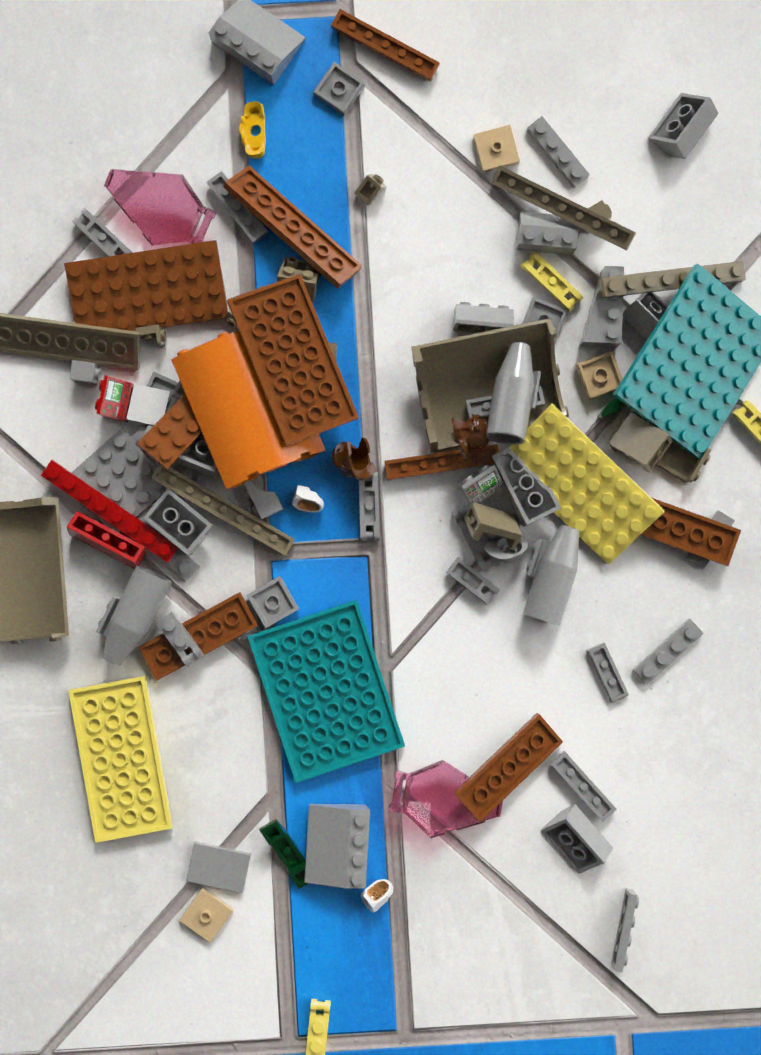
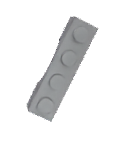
[244,480,284,520]

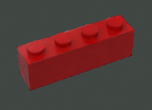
[66,511,146,569]

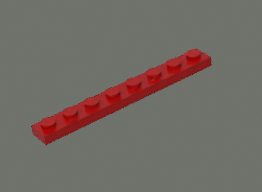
[41,459,179,563]

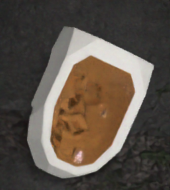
[292,485,324,513]
[361,879,393,913]

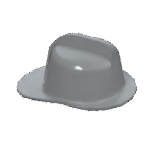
[485,536,528,563]

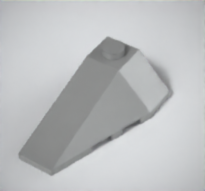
[491,448,561,527]

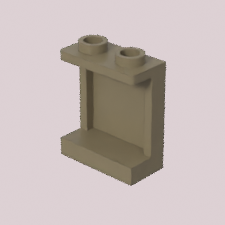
[608,413,672,472]
[655,441,711,484]
[464,502,522,550]

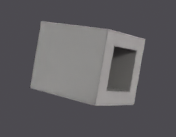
[69,360,101,385]

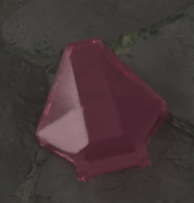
[104,169,216,246]
[388,760,503,838]

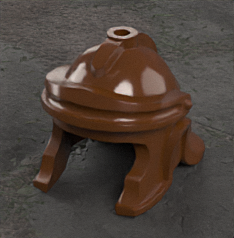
[451,414,490,460]
[332,438,376,480]

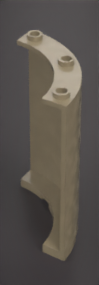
[411,318,569,453]
[0,497,69,644]

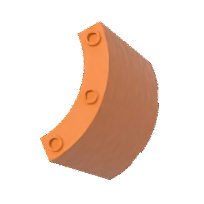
[171,331,326,489]

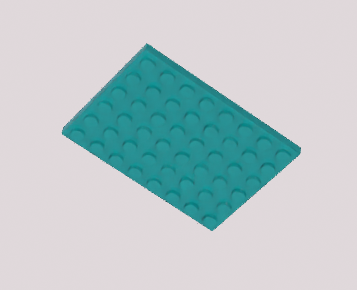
[613,264,761,460]
[247,600,405,783]

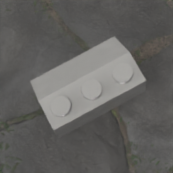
[648,93,719,159]
[516,211,578,255]
[623,292,668,341]
[453,302,514,333]
[143,488,213,555]
[541,804,613,874]

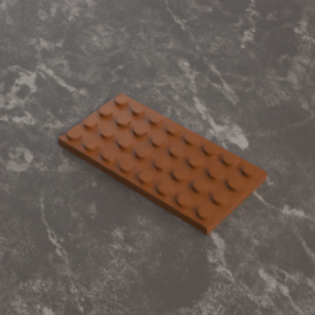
[64,240,228,331]
[227,274,359,447]

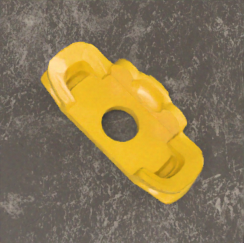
[239,101,266,159]

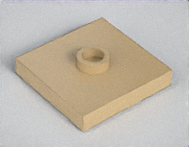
[473,125,520,173]
[576,351,623,400]
[179,887,234,943]

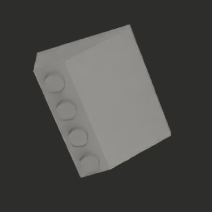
[208,0,306,85]
[304,804,370,888]

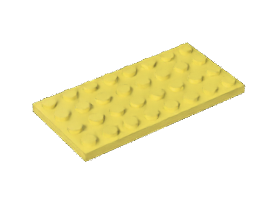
[509,403,665,565]
[68,675,173,843]

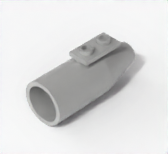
[486,342,541,445]
[523,525,579,626]
[96,566,172,666]

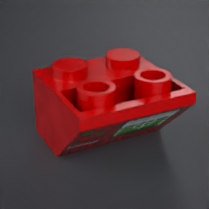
[95,375,134,423]

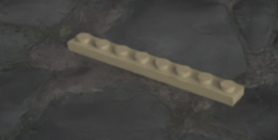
[491,165,636,251]
[599,261,746,298]
[151,464,295,556]

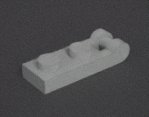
[446,557,500,605]
[156,611,204,667]

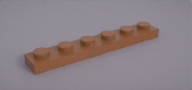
[331,9,440,82]
[384,444,499,480]

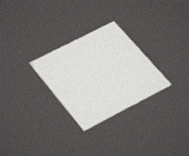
[127,384,170,425]

